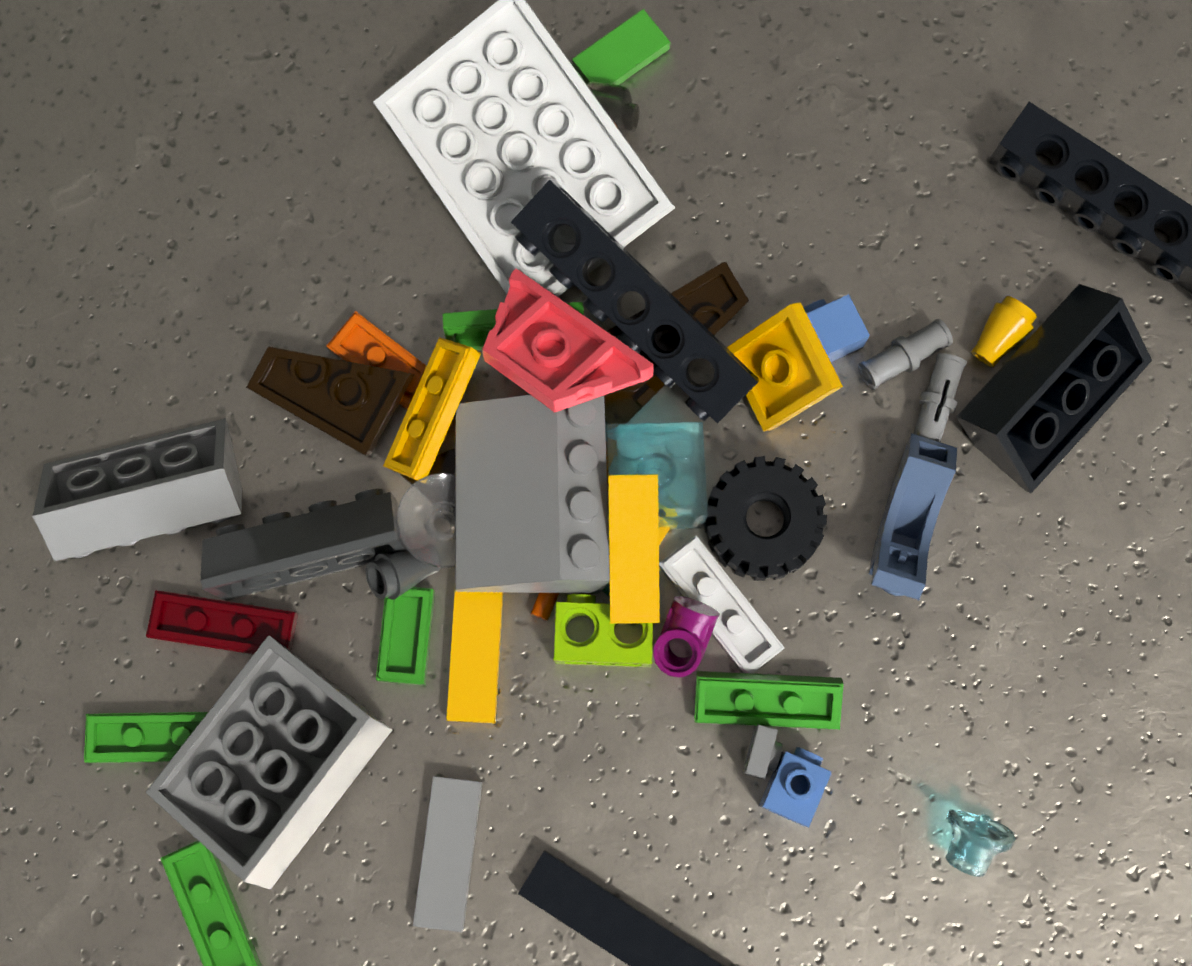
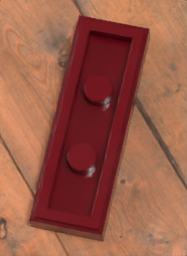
[146,590,298,655]

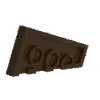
[604,261,749,437]

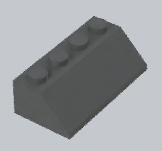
[200,489,409,601]

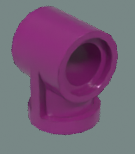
[653,596,719,677]

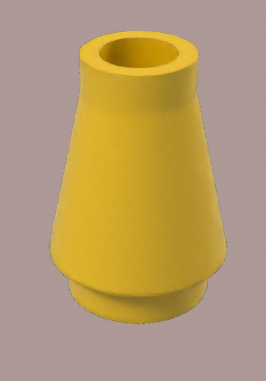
[971,296,1037,368]

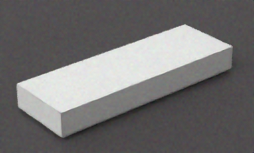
[659,535,785,674]

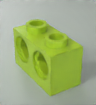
[554,594,653,667]

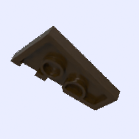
[246,346,415,456]

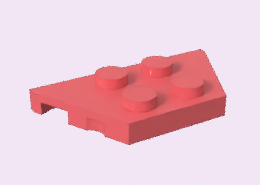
[482,268,654,412]

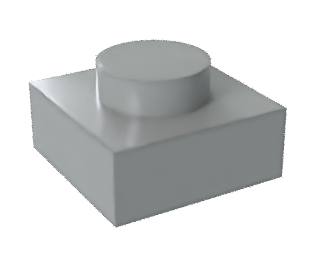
[742,725,783,779]

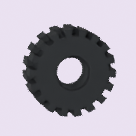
[704,456,827,581]

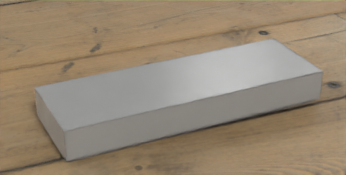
[413,776,483,932]

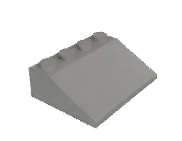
[455,395,610,594]
[145,635,392,890]

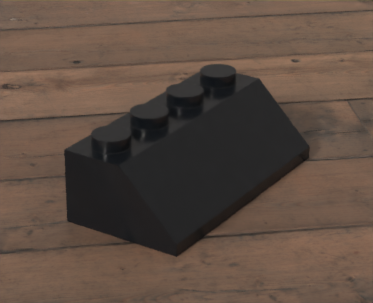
[956,284,1152,493]

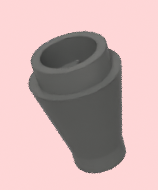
[366,546,440,600]

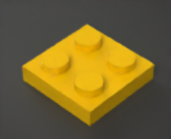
[727,303,843,432]

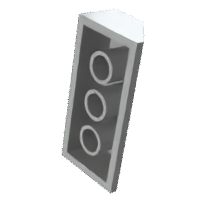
[33,418,242,561]

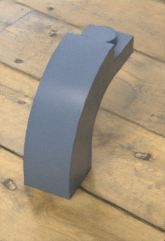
[869,433,957,600]

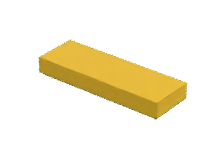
[383,337,481,484]
[608,474,660,624]
[446,592,504,724]

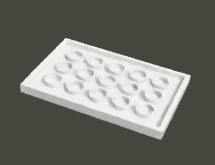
[373,0,675,297]

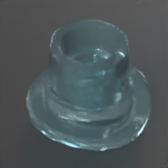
[946,809,1016,877]

